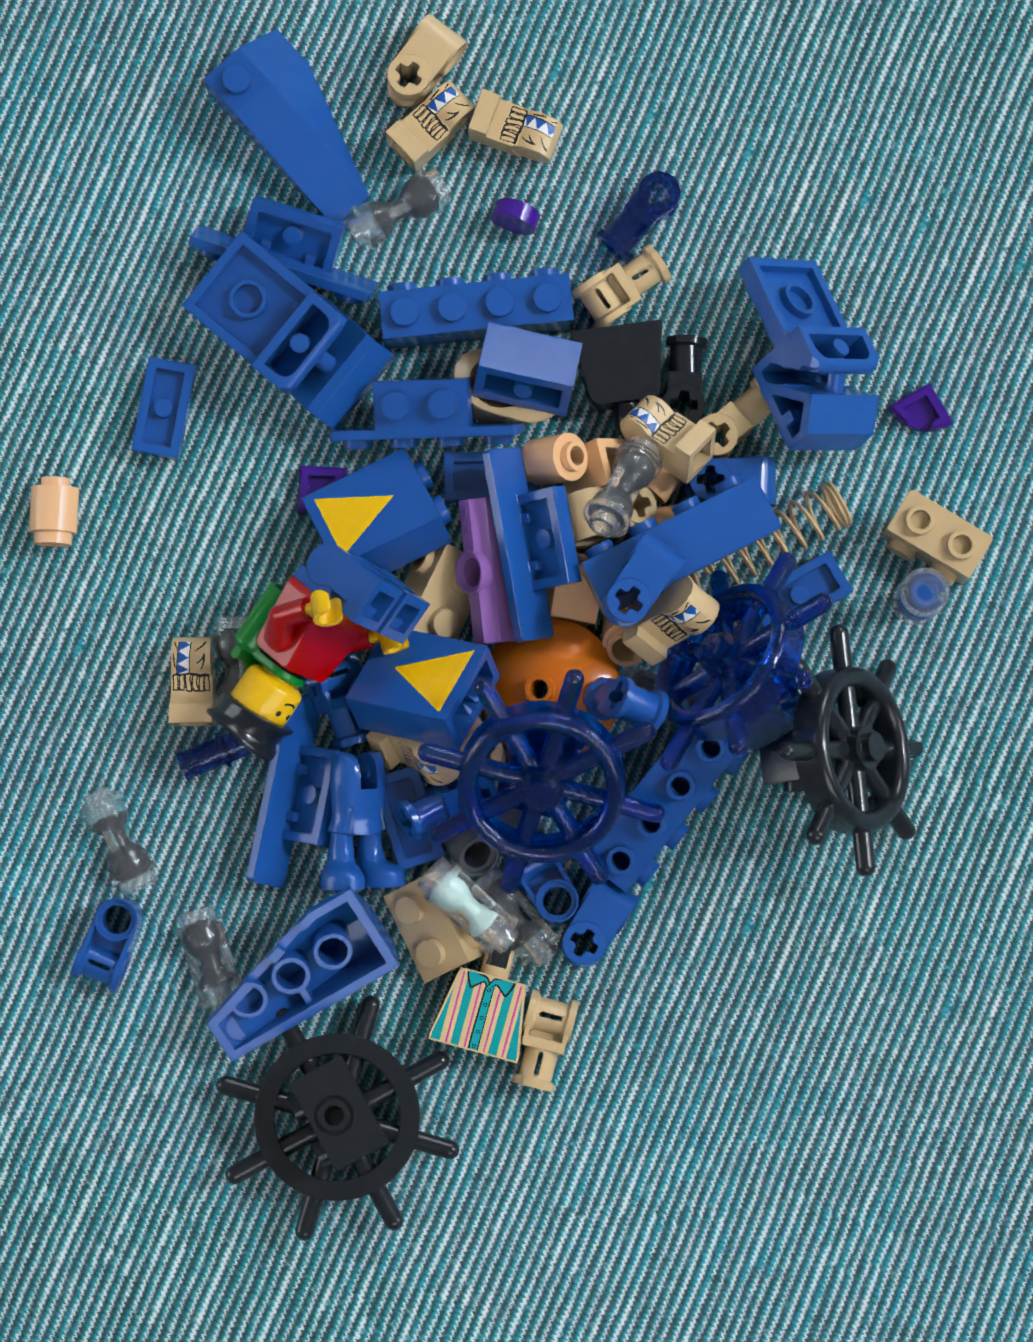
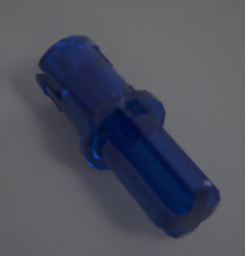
[176,731,253,781]

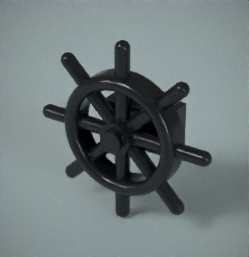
[757,624,923,877]
[216,995,459,1241]

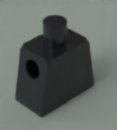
[570,319,662,435]

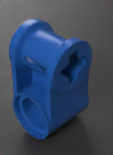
[683,456,776,508]
[602,531,687,627]
[501,830,579,925]
[562,873,640,968]
[70,897,144,993]

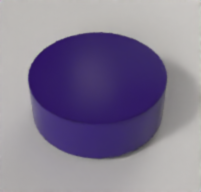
[490,198,540,235]

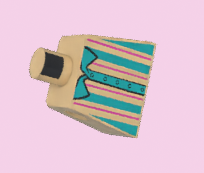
[428,944,526,1063]

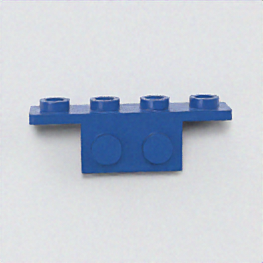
[188,195,379,304]
[329,377,525,449]
[482,447,582,642]
[246,695,346,888]

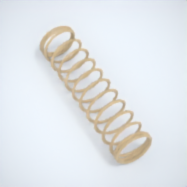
[685,480,853,596]

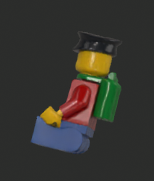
[207,543,430,760]

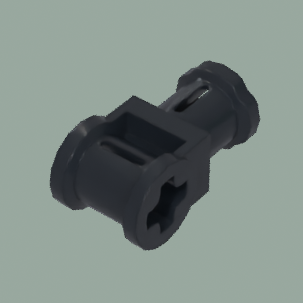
[663,334,708,424]

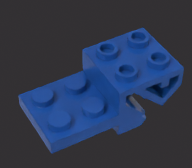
[181,231,397,429]
[737,257,879,450]

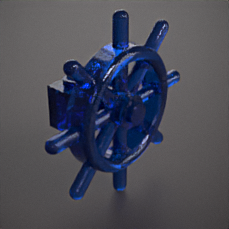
[632,552,832,772]
[418,669,665,894]

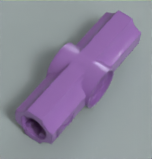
[455,497,516,645]

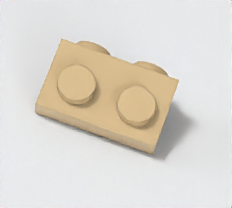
[881,490,992,586]
[404,544,471,639]
[383,866,488,984]

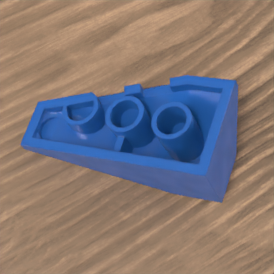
[203,29,369,223]
[206,886,400,1062]

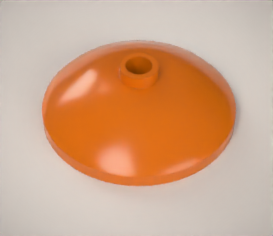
[483,618,620,762]

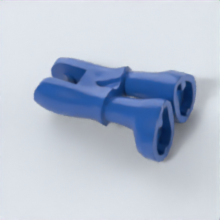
[320,752,405,891]

